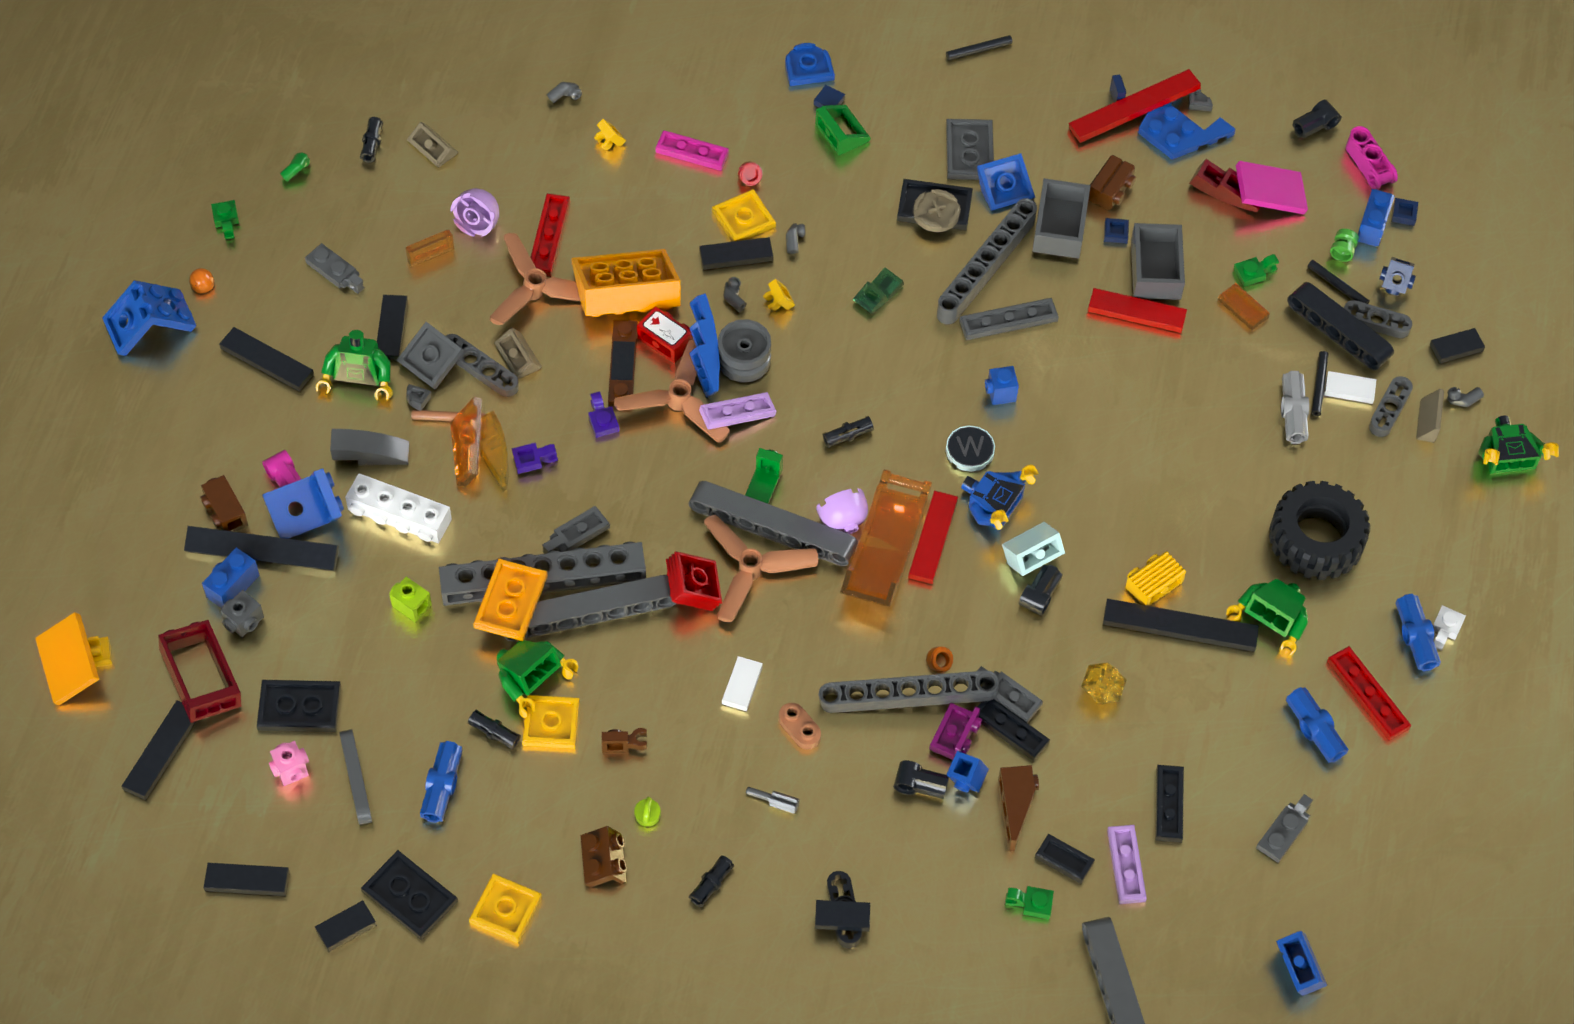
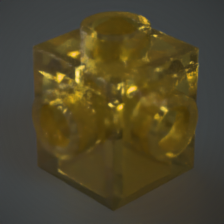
[1081,663,1127,704]

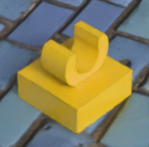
[594,119,626,151]
[763,279,795,311]
[88,636,112,666]

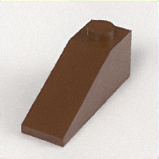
[998,765,1039,851]

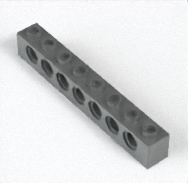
[439,542,646,606]

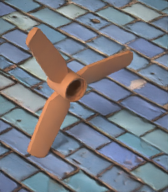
[490,233,580,325]
[614,340,730,442]
[704,515,818,622]

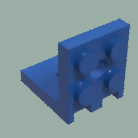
[102,280,197,356]
[262,468,344,539]

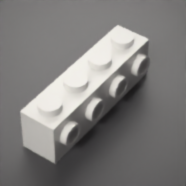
[345,473,452,544]

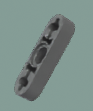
[1344,300,1412,338]
[1369,376,1413,437]

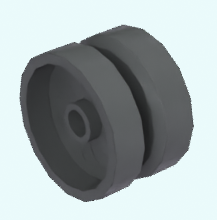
[718,319,771,382]

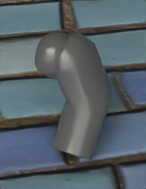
[546,82,582,103]
[786,223,805,254]
[723,277,747,312]
[1447,387,1484,407]

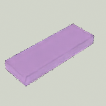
[699,392,777,430]
[1107,825,1147,904]

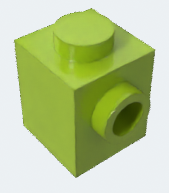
[389,577,432,623]

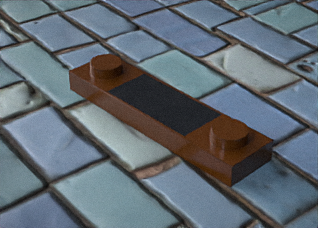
[608,320,638,407]

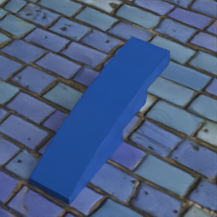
[689,293,720,398]

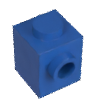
[985,366,1019,405]
[947,751,989,793]

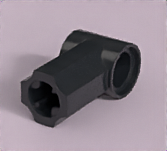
[1292,99,1342,138]
[1019,564,1063,616]
[893,760,949,799]

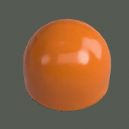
[189,268,214,293]
[926,646,953,672]

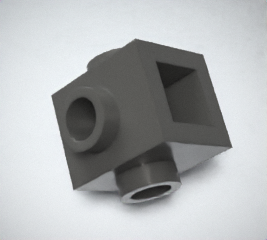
[220,590,264,637]

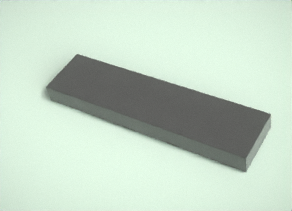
[959,298,1059,340]

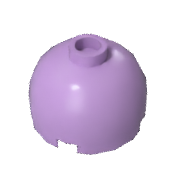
[450,188,499,237]
[816,488,868,534]

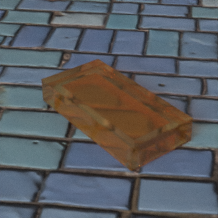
[406,230,454,267]
[1218,283,1270,330]

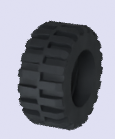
[1269,481,1371,580]

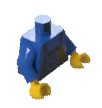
[961,464,1039,531]

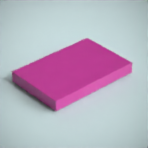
[1236,161,1308,214]

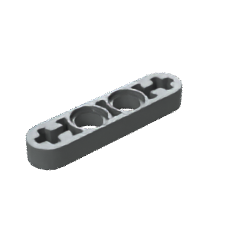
[446,334,519,397]
[339,729,372,825]

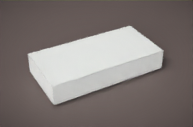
[1324,371,1376,404]
[722,656,763,711]

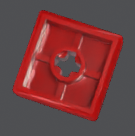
[666,551,722,611]

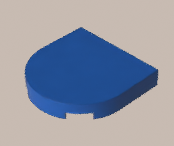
[785,43,835,86]

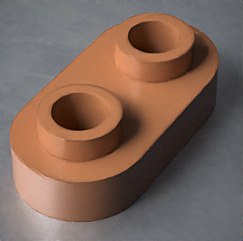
[779,703,821,750]

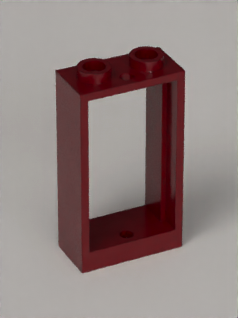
[158,620,241,723]

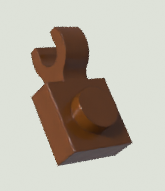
[602,728,647,753]

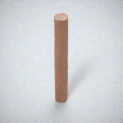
[411,410,486,423]

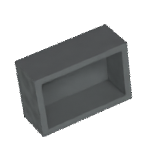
[1032,178,1090,259]
[1131,223,1185,300]

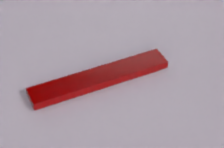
[1069,69,1201,143]

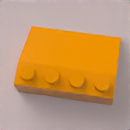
[572,249,681,317]

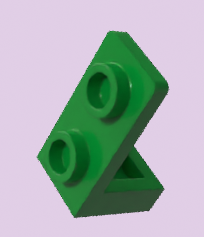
[745,448,783,504]

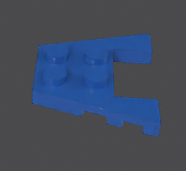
[1138,99,1236,160]

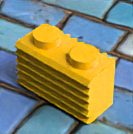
[1125,551,1186,606]

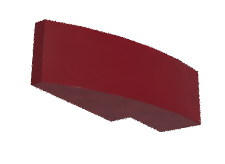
[1189,159,1260,212]

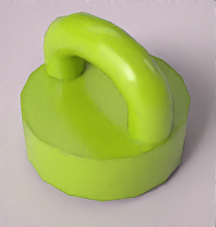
[634,797,661,827]

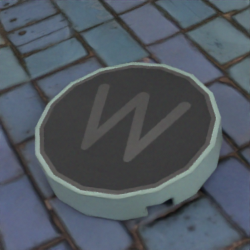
[946,425,995,472]

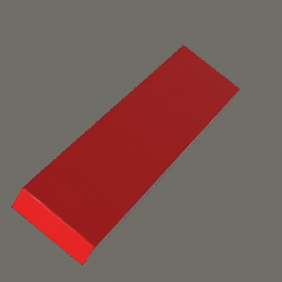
[530,193,570,277]
[1088,288,1187,333]
[908,490,958,584]
[1327,646,1411,741]

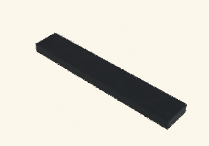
[184,526,339,571]
[1103,599,1259,652]

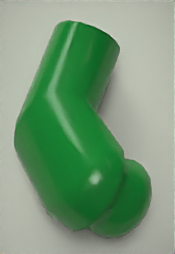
[280,152,310,182]

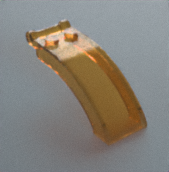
[840,469,932,607]

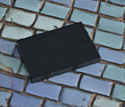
[897,179,973,230]
[257,680,341,732]
[361,850,458,940]

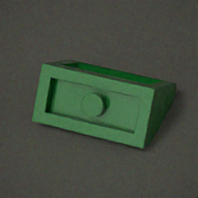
[815,105,871,156]

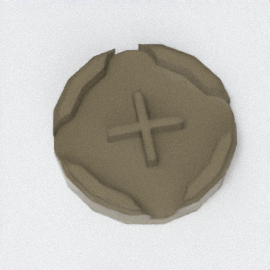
[913,189,961,232]

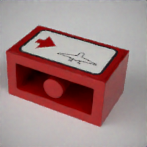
[637,306,693,364]

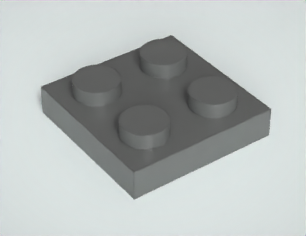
[397,322,465,389]

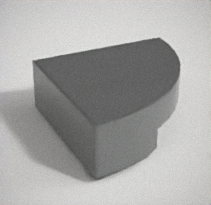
[1189,89,1213,111]
[406,384,431,411]

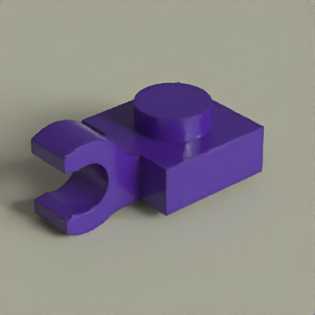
[588,391,619,438]
[512,442,558,474]

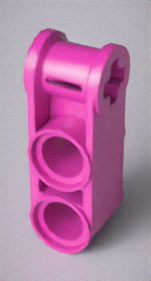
[1346,126,1398,190]

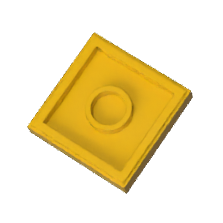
[712,189,776,242]
[522,695,580,749]
[469,874,542,943]

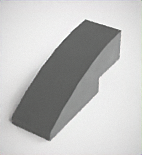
[330,429,409,465]

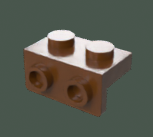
[580,826,627,888]

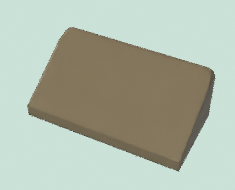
[407,122,458,168]
[494,328,542,379]
[1416,389,1444,443]

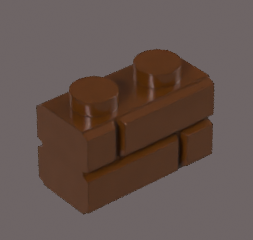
[1088,155,1136,211]

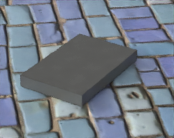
[946,119,994,180]

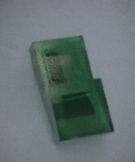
[853,268,904,314]

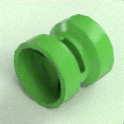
[1330,229,1359,262]

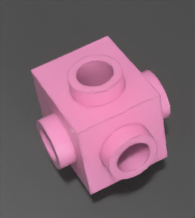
[269,741,309,786]

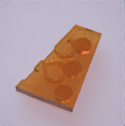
[450,397,482,487]

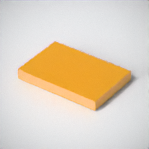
[473,558,548,641]
[35,612,99,705]

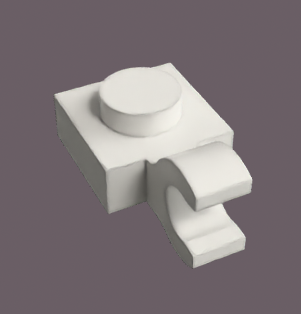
[1433,605,1466,651]

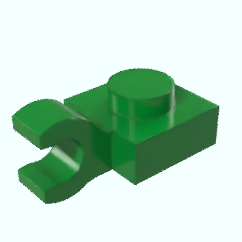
[211,200,239,240]
[1234,254,1279,288]
[1005,886,1054,919]

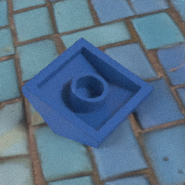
[977,153,1036,211]

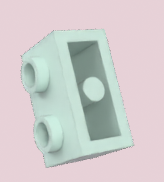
[1002,522,1065,576]

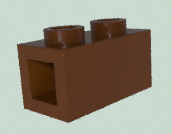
[200,475,248,532]

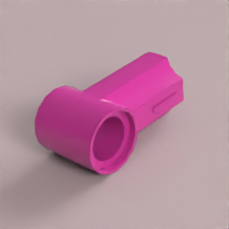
[262,450,301,487]

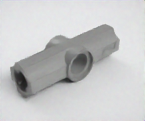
[1281,371,1309,444]

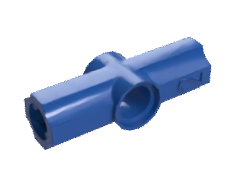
[1395,594,1441,672]
[1286,687,1349,763]
[420,741,463,823]

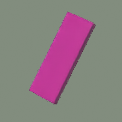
[655,130,729,171]

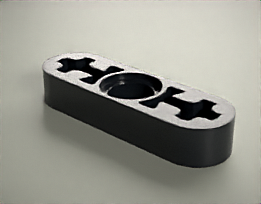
[827,871,862,948]

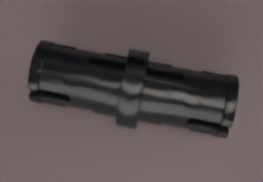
[360,117,383,163]
[822,416,874,448]
[468,709,521,750]
[689,855,734,907]

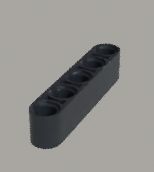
[1287,282,1394,370]

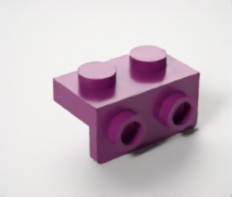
[929,703,982,760]

